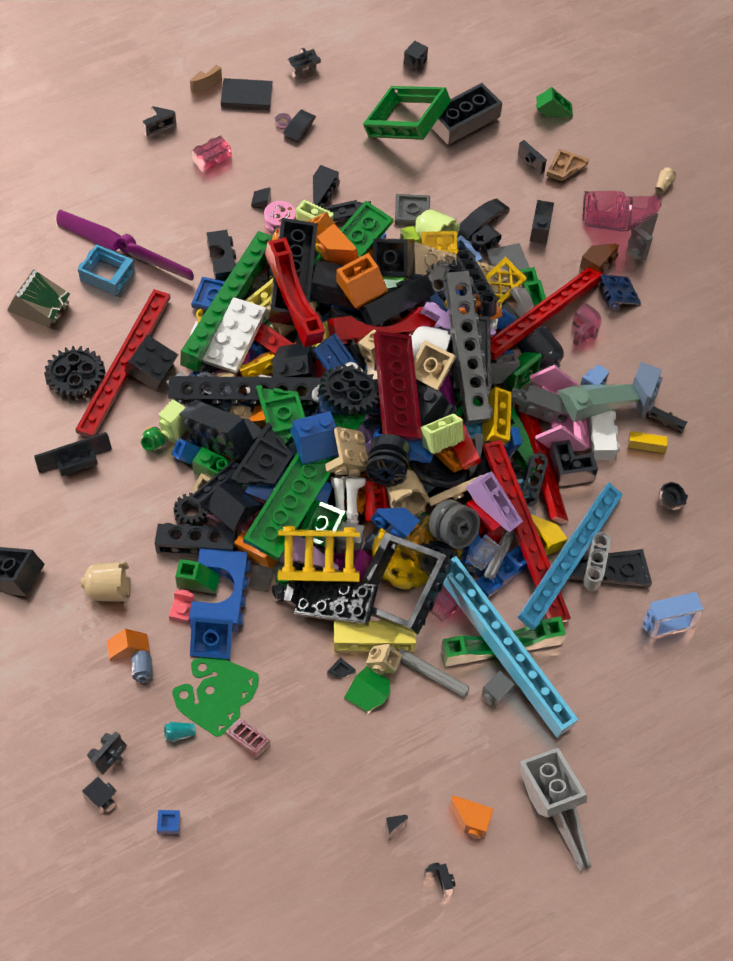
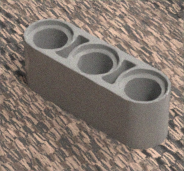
[583,532,611,591]

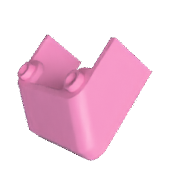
[530,365,591,451]

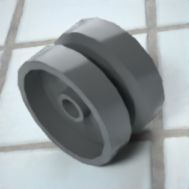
[429,500,480,549]

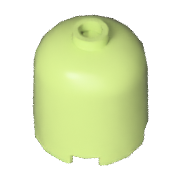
[415,209,460,236]

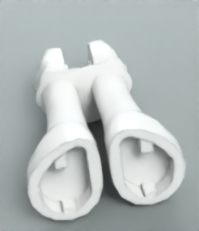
[330,476,366,524]

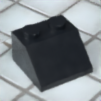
[272,343,317,378]

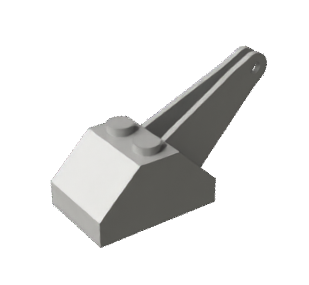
[520,748,591,872]

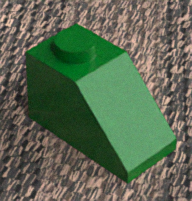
[536,87,573,118]

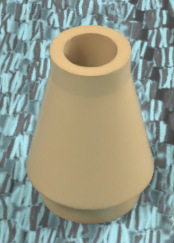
[655,168,676,194]

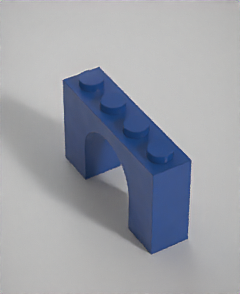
[189,548,251,632]

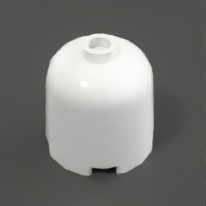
[411,326,452,359]

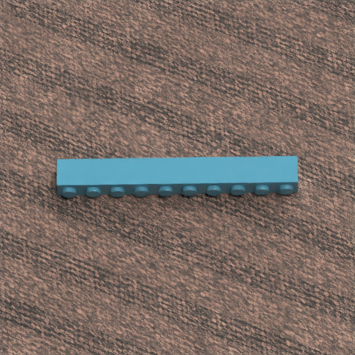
[443,556,578,738]

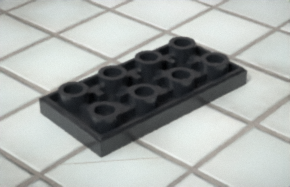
[294,581,378,626]

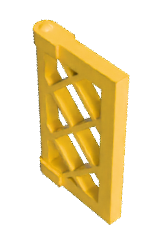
[485,257,527,304]

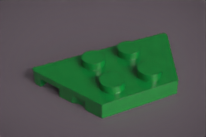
[256,385,305,445]

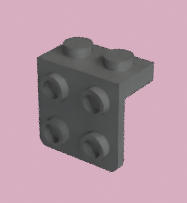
[627,212,658,263]

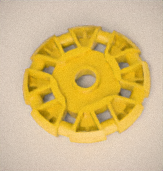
[372,525,433,589]

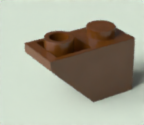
[580,243,619,273]

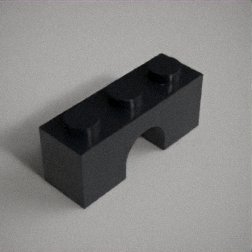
[206,229,237,281]

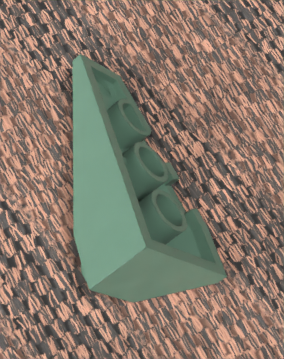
[557,384,640,422]

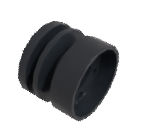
[366,434,411,487]

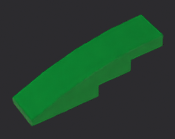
[510,406,536,481]

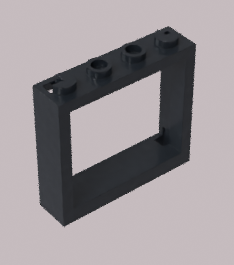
[361,532,453,635]

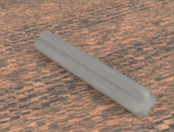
[484,529,515,580]
[398,649,469,697]

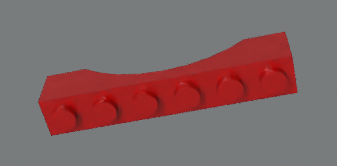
[265,237,325,347]
[327,307,436,344]

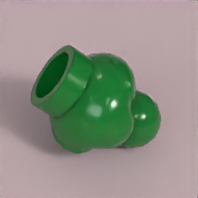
[141,426,165,451]

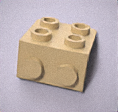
[325,427,369,477]

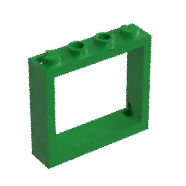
[363,86,451,140]

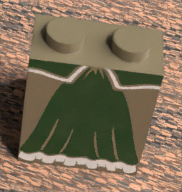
[7,269,70,327]

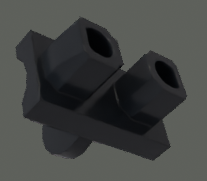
[287,48,321,76]
[87,732,127,774]

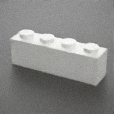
[588,410,620,460]

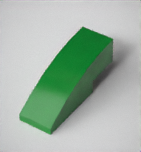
[519,267,546,307]

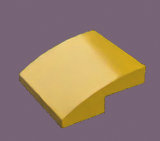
[421,231,458,254]

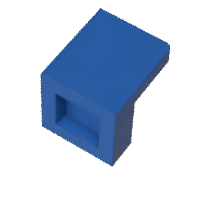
[171,437,202,465]

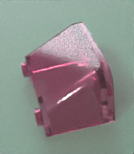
[582,190,662,232]

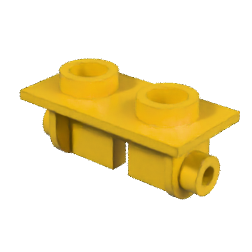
[239,354,274,377]

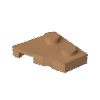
[546,148,589,181]

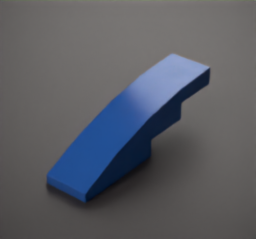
[475,545,528,598]

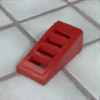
[365,481,388,521]

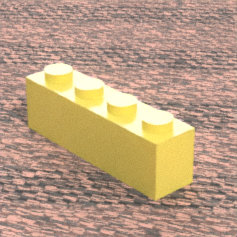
[334,619,416,652]

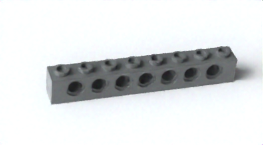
[443,271,493,425]

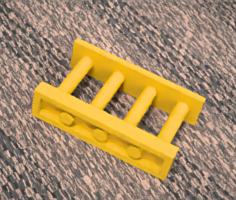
[278,526,360,582]

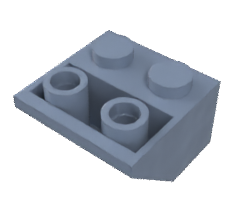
[633,362,663,418]

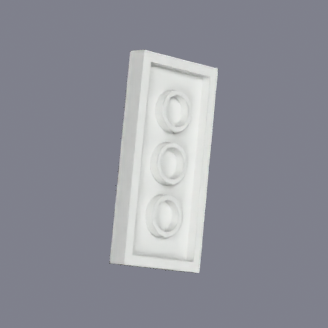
[203,297,267,374]

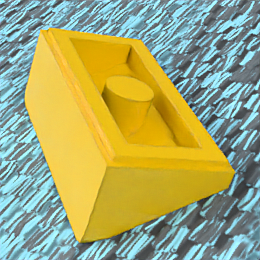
[628,431,668,453]

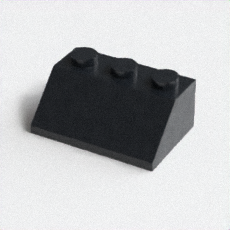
[310,260,360,311]

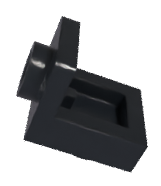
[424,863,456,897]

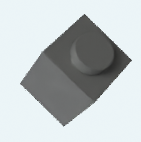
[482,671,515,709]

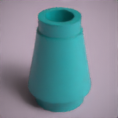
[164,721,195,742]

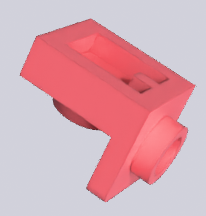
[169,590,195,624]

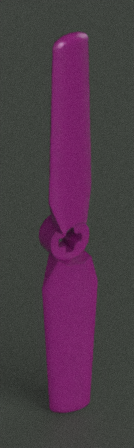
[56,209,194,281]

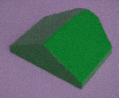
[344,666,390,713]

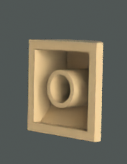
[414,340,456,391]

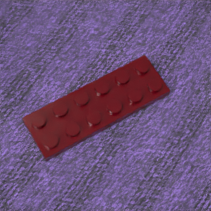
[373,331,422,441]

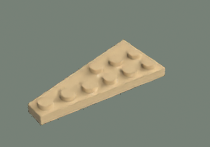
[414,242,519,295]

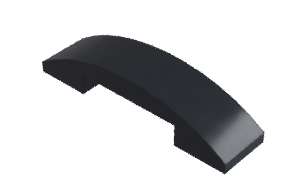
[457,198,510,242]

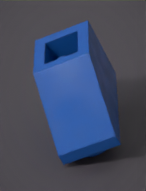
[370,508,420,539]

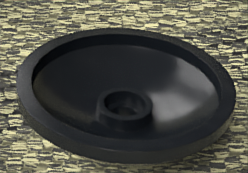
[410,455,467,488]

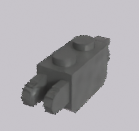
[510,385,570,423]

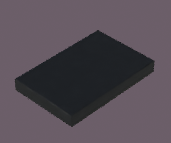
[221,78,273,109]

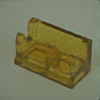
[398,515,433,562]

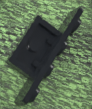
[34,432,112,476]

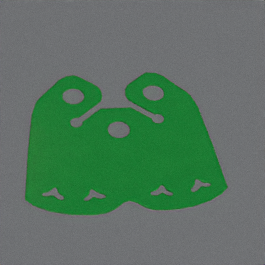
[172,657,259,737]

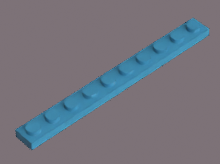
[517,482,623,630]

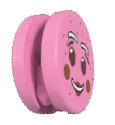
[264,201,296,233]

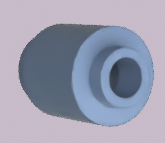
[131,651,153,683]

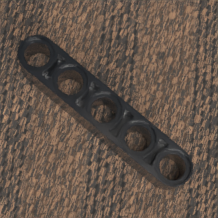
[456,250,497,317]

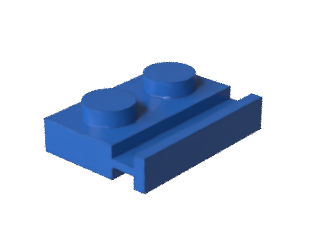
[312,333,357,372]

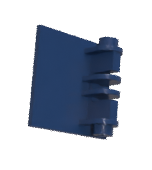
[600,274,642,310]

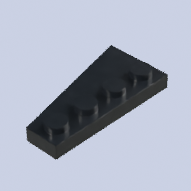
[569,549,652,587]

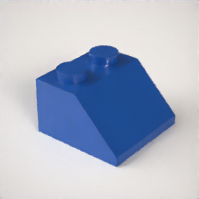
[290,411,339,465]

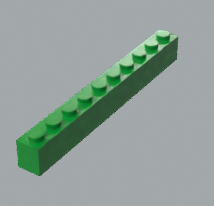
[180,231,273,372]

